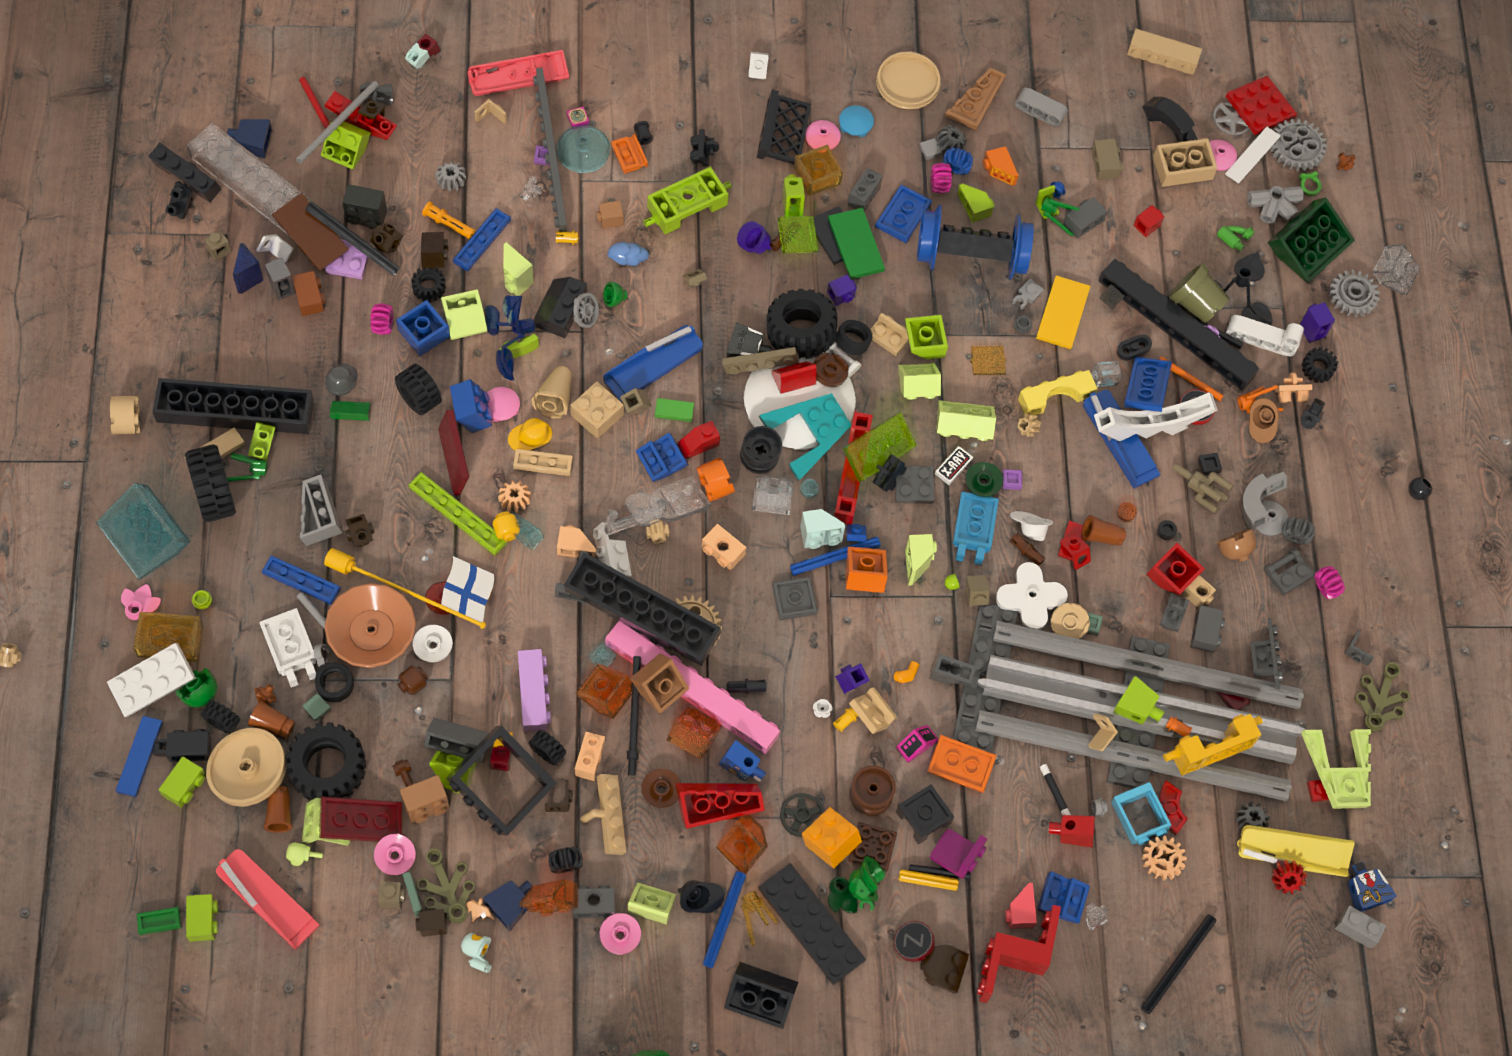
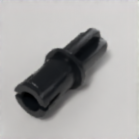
[726,679,766,694]

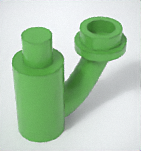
[1216,226,1255,251]

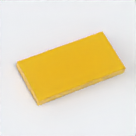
[1036,275,1090,349]

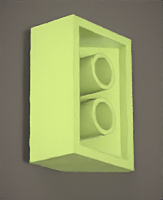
[936,400,996,441]

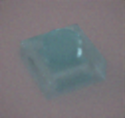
[588,643,616,671]

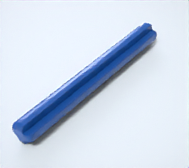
[790,537,881,575]
[703,871,746,968]

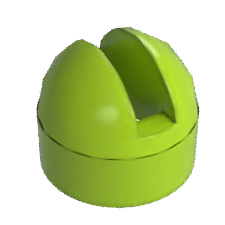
[945,573,960,590]

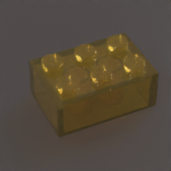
[133,612,203,662]

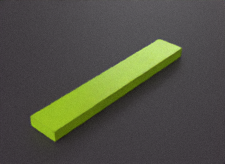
[408,472,508,556]

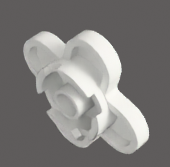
[996,562,1068,630]

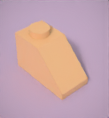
[557,525,596,558]

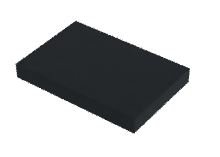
[807,206,843,265]

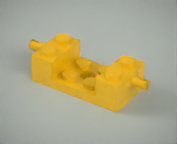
[1163,714,1263,776]

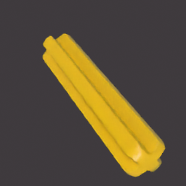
[899,869,959,891]

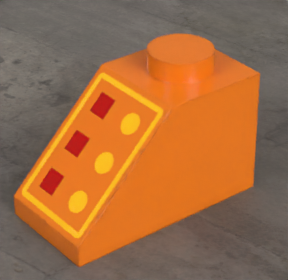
[983,146,1019,186]

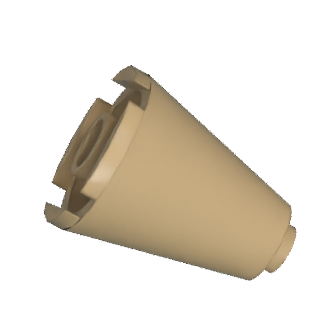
[532,366,572,419]

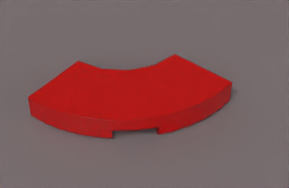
[1158,780,1188,836]

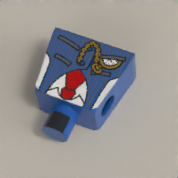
[1348,862,1397,912]

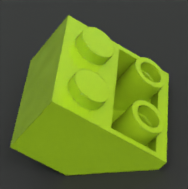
[321,121,371,169]

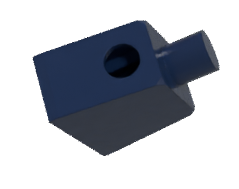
[227,119,272,158]
[483,880,535,932]

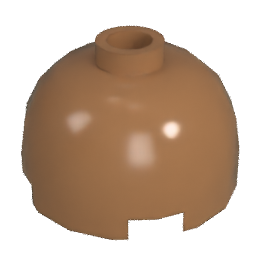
[1217,529,1256,562]

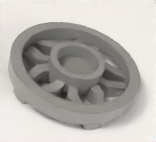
[573,293,599,328]

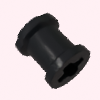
[634,121,653,145]

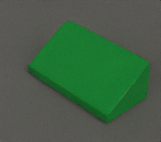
[330,401,371,421]

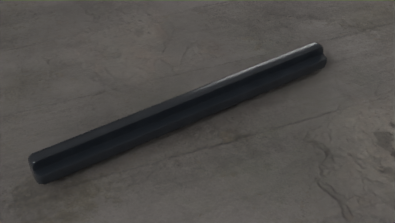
[306,201,400,276]
[1141,914,1217,1014]

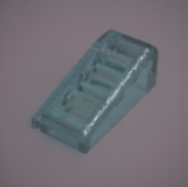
[511,512,544,550]

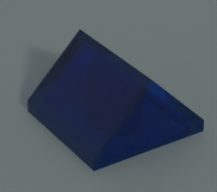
[233,243,264,294]

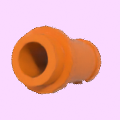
[1165,716,1192,737]

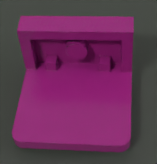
[930,829,987,879]

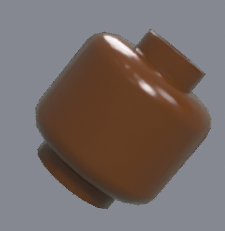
[397,666,428,695]

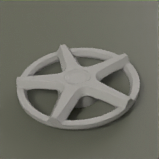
[1213,102,1249,135]

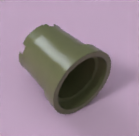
[1168,263,1230,323]

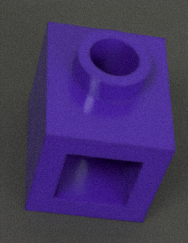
[827,274,857,306]
[835,663,870,694]

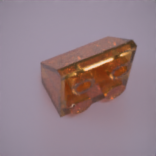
[666,707,722,759]
[519,879,578,916]

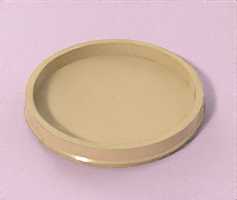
[876,52,941,109]

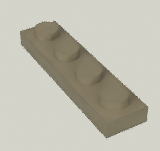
[722,347,799,375]

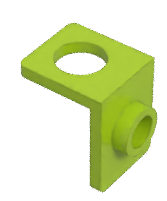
[1035,185,1060,219]

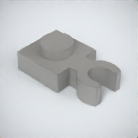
[1012,279,1044,311]

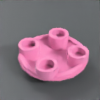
[487,387,520,422]

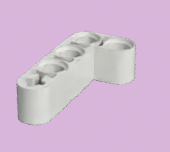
[1226,315,1304,356]

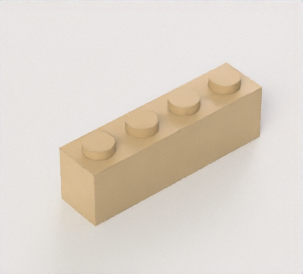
[1127,29,1202,75]

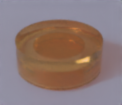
[1117,502,1137,522]

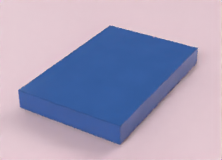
[875,185,932,243]

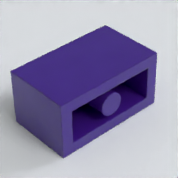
[1300,302,1335,344]

